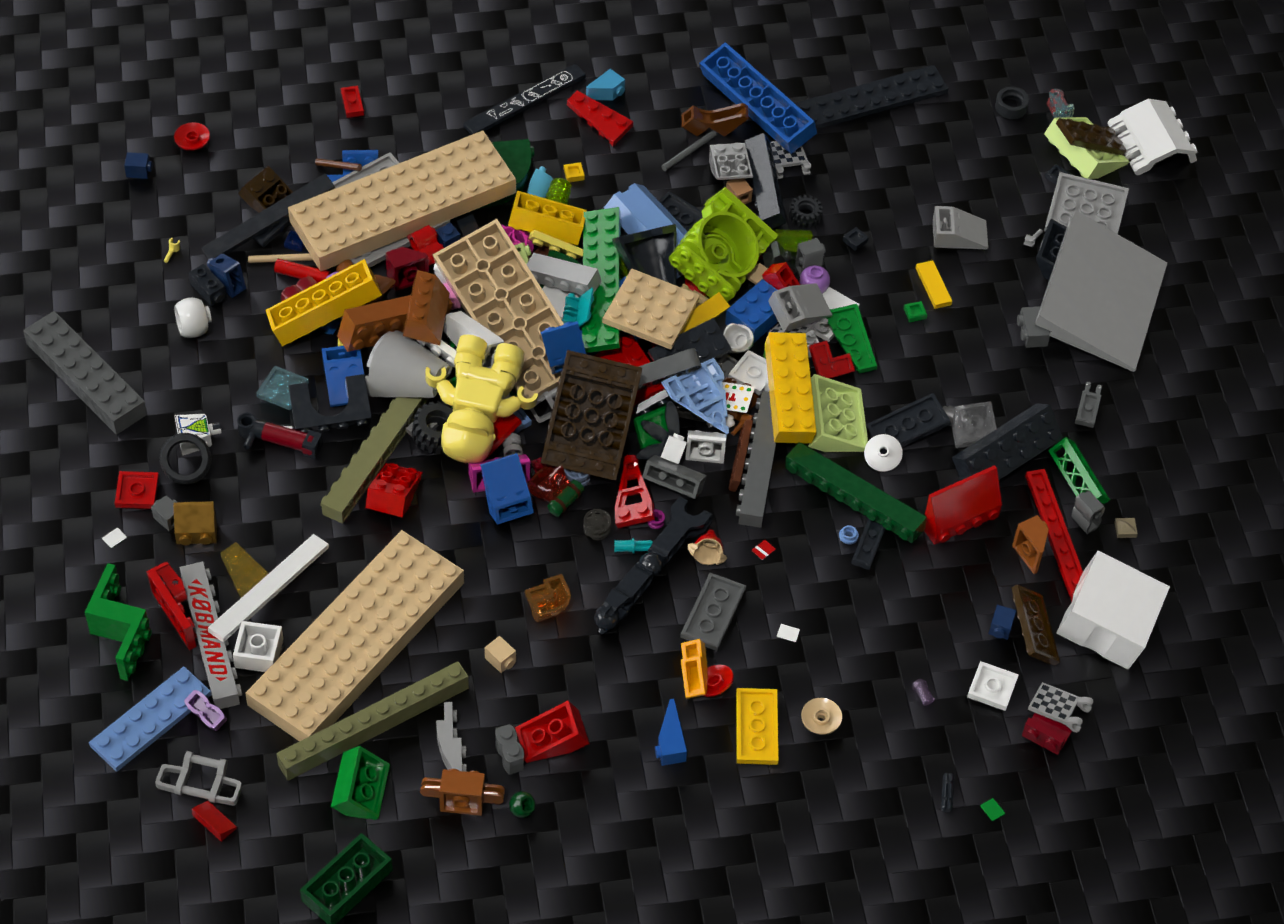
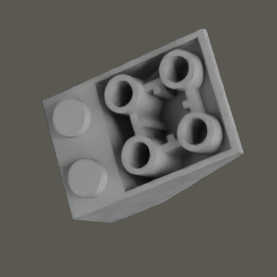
[709,143,753,180]
[933,206,988,249]
[768,283,832,333]

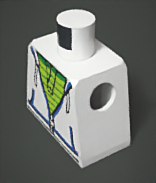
[175,414,221,456]

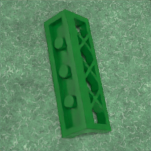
[1048,437,1110,504]

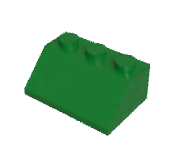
[331,746,390,820]

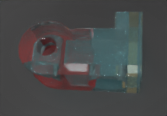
[1047,89,1075,118]

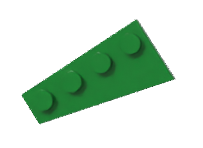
[826,304,877,373]

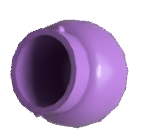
[799,265,830,294]

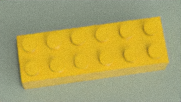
[266,259,382,346]
[765,332,816,443]

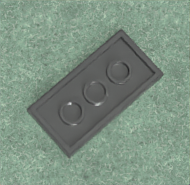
[680,573,746,651]

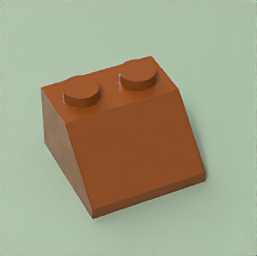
[1012,515,1049,574]

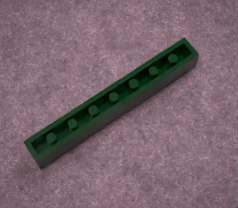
[785,442,927,543]

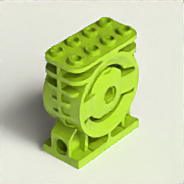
[669,187,778,302]

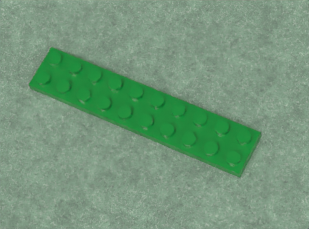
[582,207,620,353]

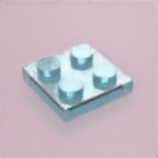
[256,366,308,410]

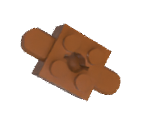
[420,769,505,816]

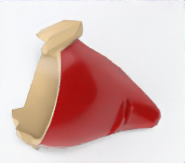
[688,529,727,565]

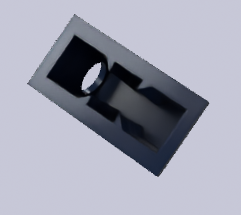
[207,254,246,298]

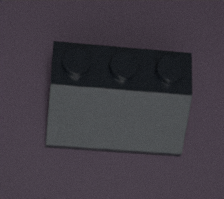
[1036,219,1067,280]

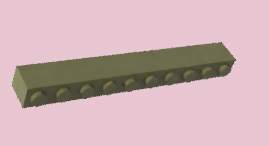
[321,397,430,524]
[276,661,469,781]

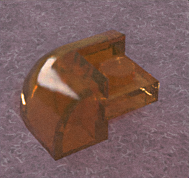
[525,574,571,622]

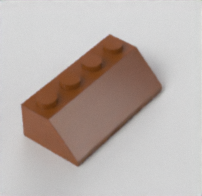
[403,270,450,345]

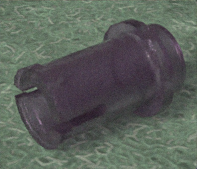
[912,679,935,706]

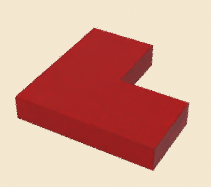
[809,340,855,379]

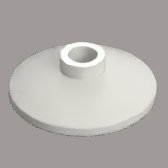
[864,434,902,472]

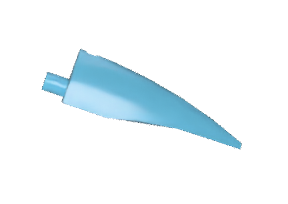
[527,166,554,198]

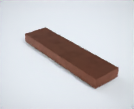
[729,419,753,492]

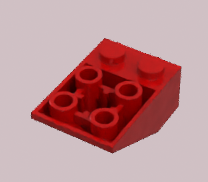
[365,463,423,517]

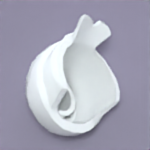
[723,323,754,354]

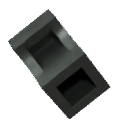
[762,241,797,274]

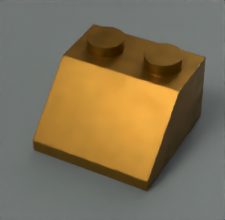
[173,501,217,545]

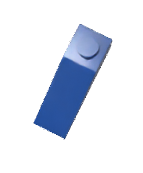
[655,699,687,766]

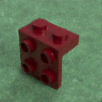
[1022,713,1072,755]

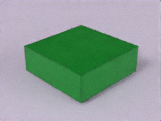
[904,301,927,322]

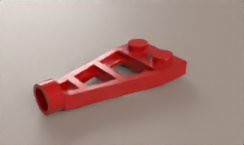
[615,455,655,528]

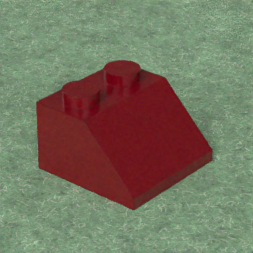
[386,247,429,291]

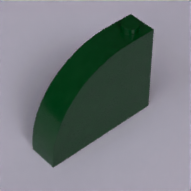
[480,139,534,209]

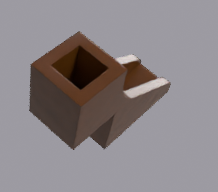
[681,103,749,137]

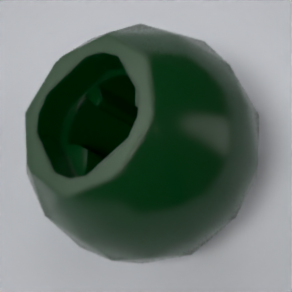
[509,791,536,818]

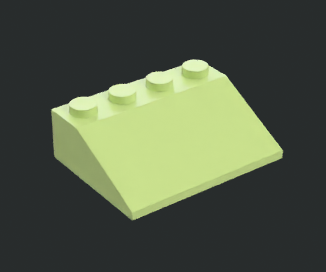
[1044,117,1130,179]
[809,374,868,452]

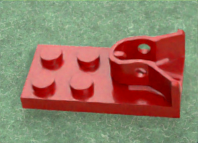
[146,562,197,650]

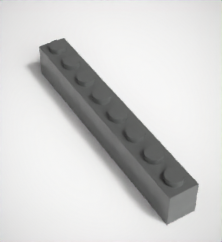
[736,391,776,528]

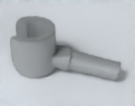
[1024,229,1043,247]

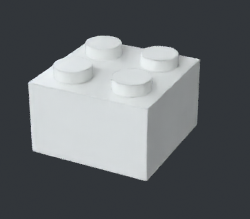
[233,621,283,672]

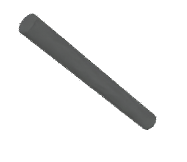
[661,130,716,171]

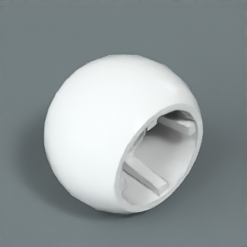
[174,297,212,338]

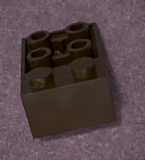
[238,165,293,213]

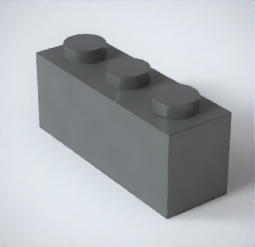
[642,455,707,499]

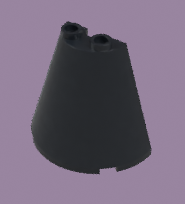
[612,224,676,285]

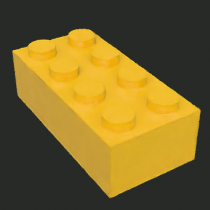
[508,191,587,245]

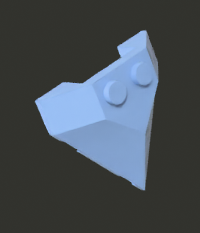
[661,358,729,434]

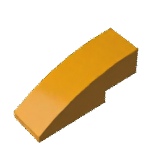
[681,639,707,699]

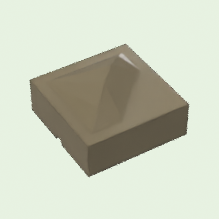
[1114,518,1138,538]

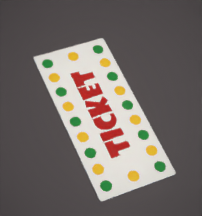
[722,382,755,413]

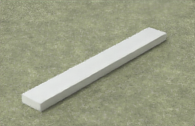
[208,534,329,642]

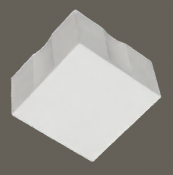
[1057,551,1170,669]

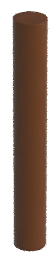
[315,158,362,171]

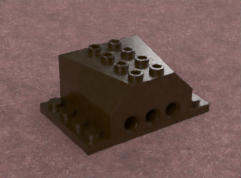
[541,350,643,481]

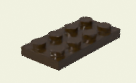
[1056,118,1127,156]
[1011,584,1060,666]

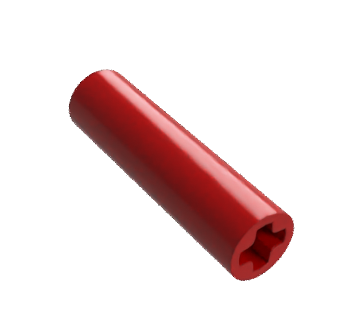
[274,258,331,283]

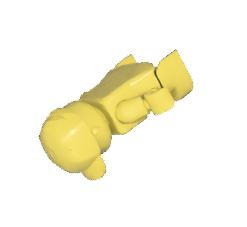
[425,334,538,463]

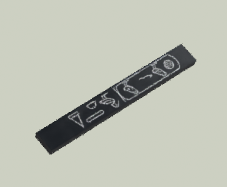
[463,64,586,135]

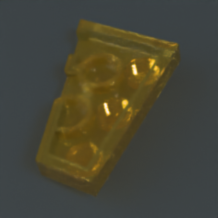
[221,542,269,598]

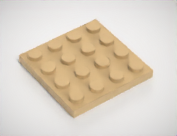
[602,269,700,350]

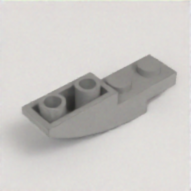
[436,702,466,772]

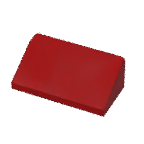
[191,801,237,842]

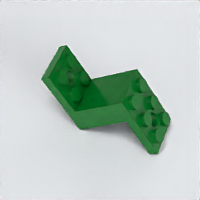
[85,563,152,681]

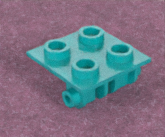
[562,287,594,327]

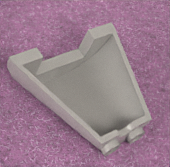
[365,330,453,398]

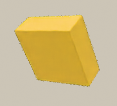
[563,162,585,183]

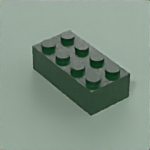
[300,833,393,924]

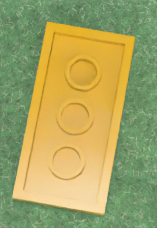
[736,688,778,765]

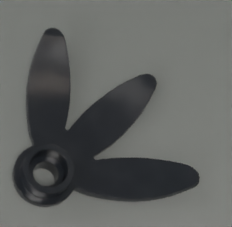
[636,401,687,460]

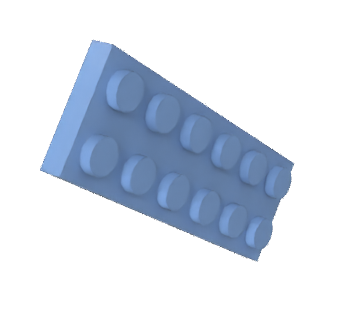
[89,666,212,772]

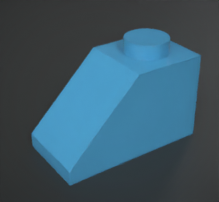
[586,69,625,100]

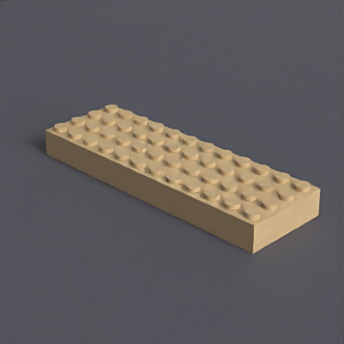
[288,131,516,271]
[246,530,464,741]

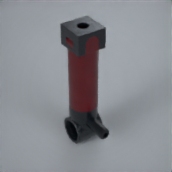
[237,412,323,459]

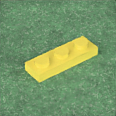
[528,230,583,260]

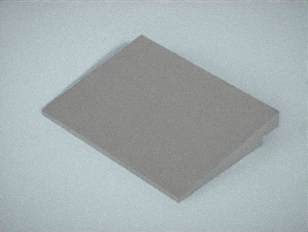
[1035,211,1167,372]

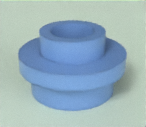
[839,525,859,544]

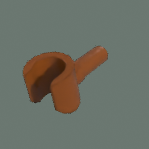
[731,413,753,436]

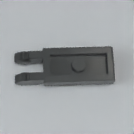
[1075,382,1102,428]

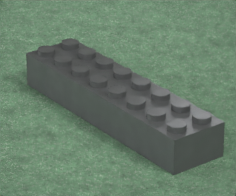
[23,311,147,435]

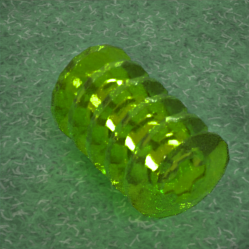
[546,178,572,204]

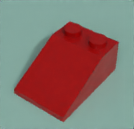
[515,701,589,763]

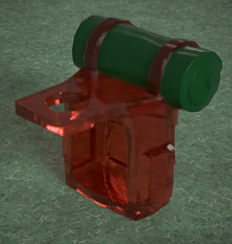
[527,466,584,517]

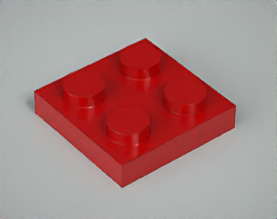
[115,471,159,509]

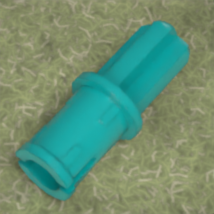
[614,538,653,554]

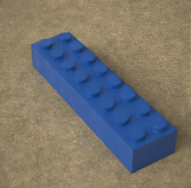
[699,42,817,154]

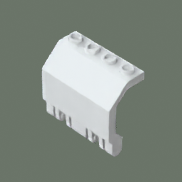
[1107,99,1198,175]

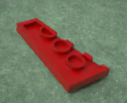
[567,90,634,146]

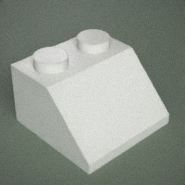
[686,430,726,463]

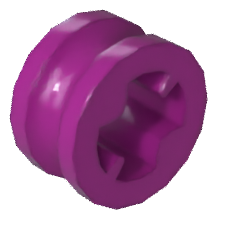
[647,509,665,529]

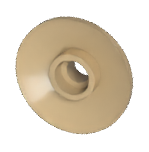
[801,698,842,735]

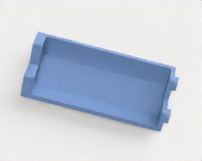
[604,183,687,279]

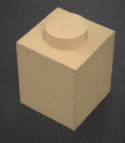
[485,636,516,673]

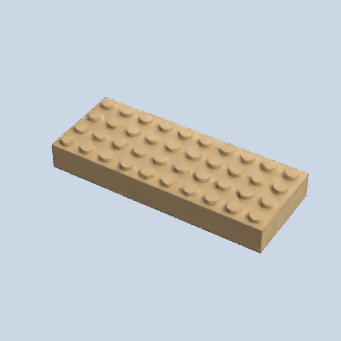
[433,219,564,399]

